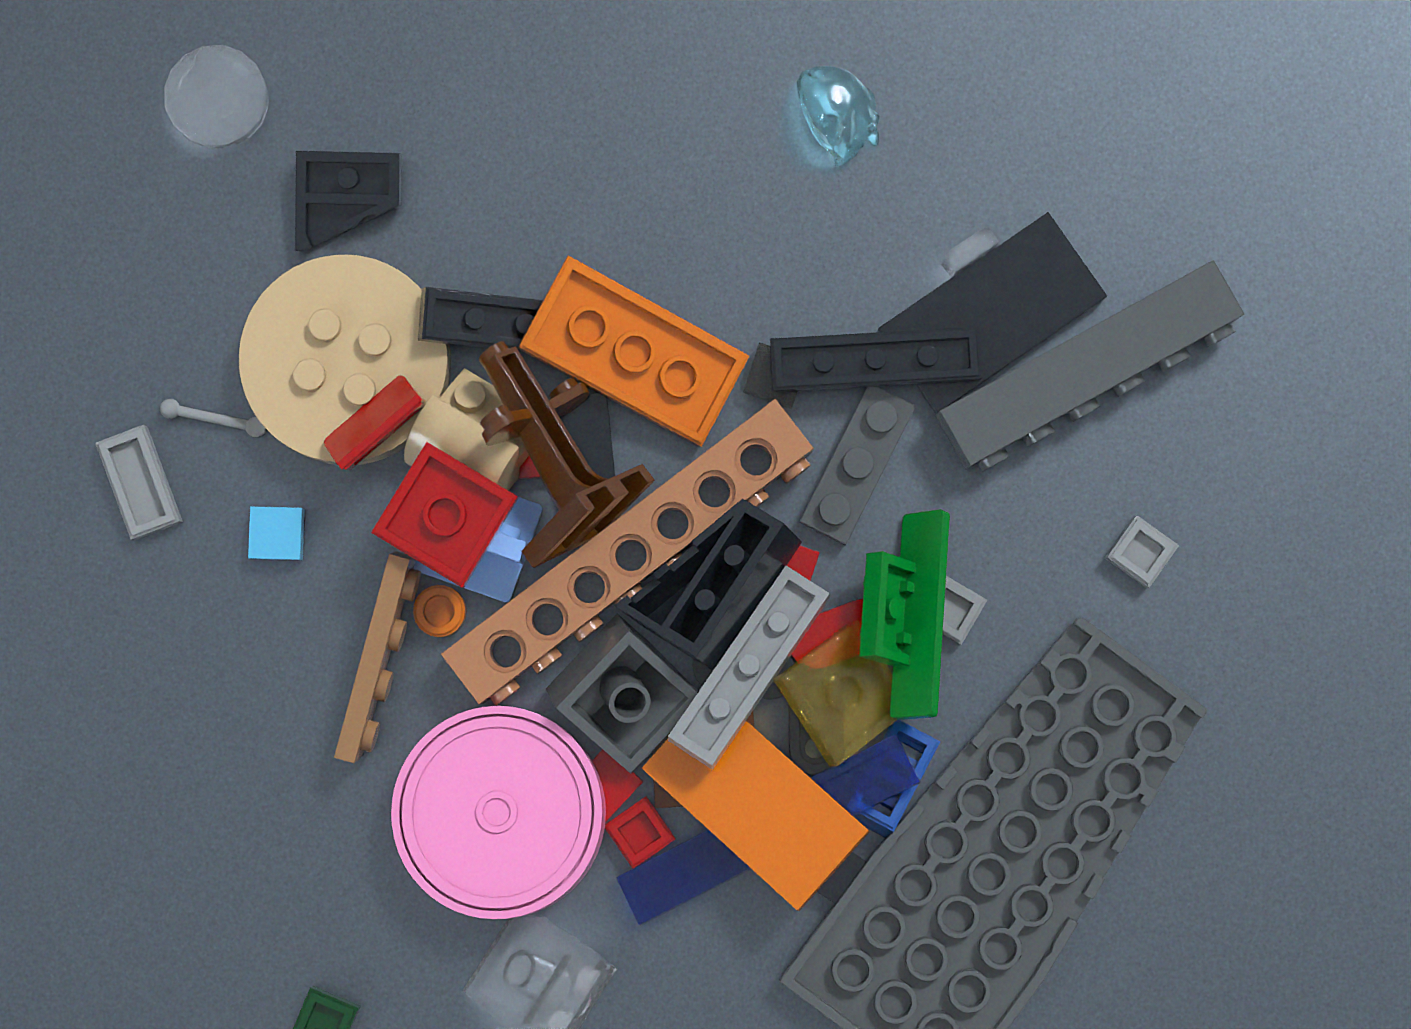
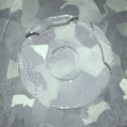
[164,45,269,149]

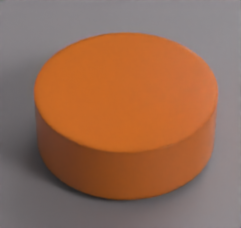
[413,585,467,637]

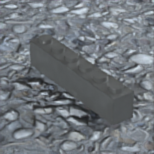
[936,260,1244,472]

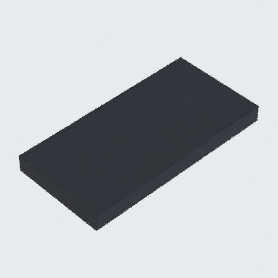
[878,212,1107,414]

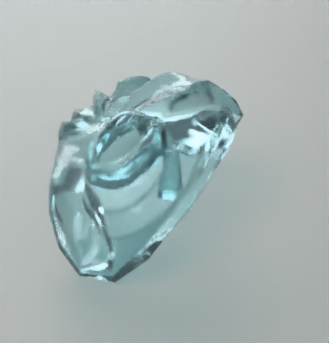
[796,66,880,166]

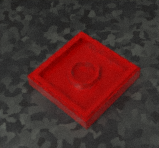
[371,442,519,588]

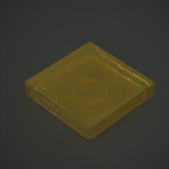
[773,620,898,767]

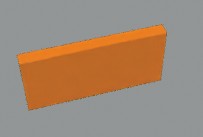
[518,255,749,447]
[642,721,870,911]

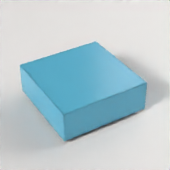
[248,506,305,561]

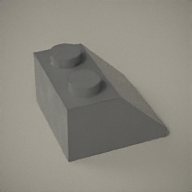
[546,613,698,773]

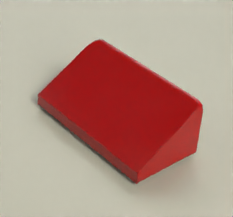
[324,375,426,470]

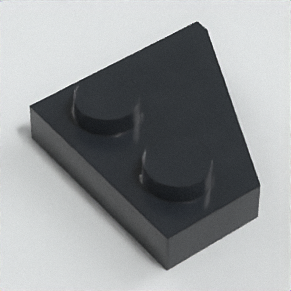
[295,151,402,251]

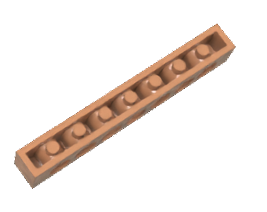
[441,399,814,706]

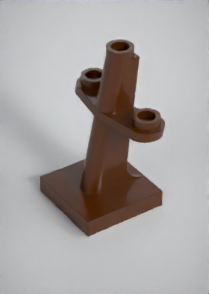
[478,341,655,568]

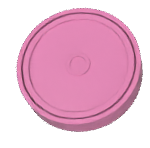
[391,706,606,919]

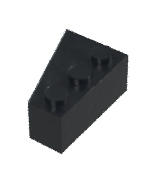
[614,498,802,671]

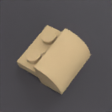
[404,368,529,491]

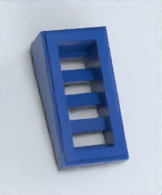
[846,718,940,838]

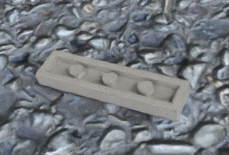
[668,566,830,770]

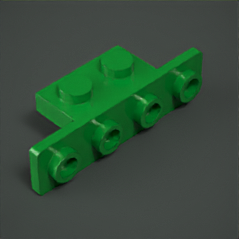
[859,509,950,720]

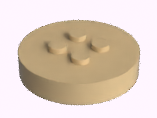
[239,255,451,465]

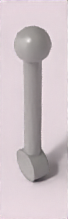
[160,399,267,437]

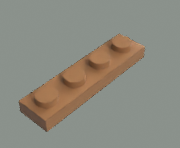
[334,551,421,763]

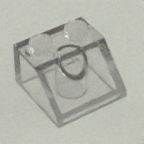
[462,912,617,1029]

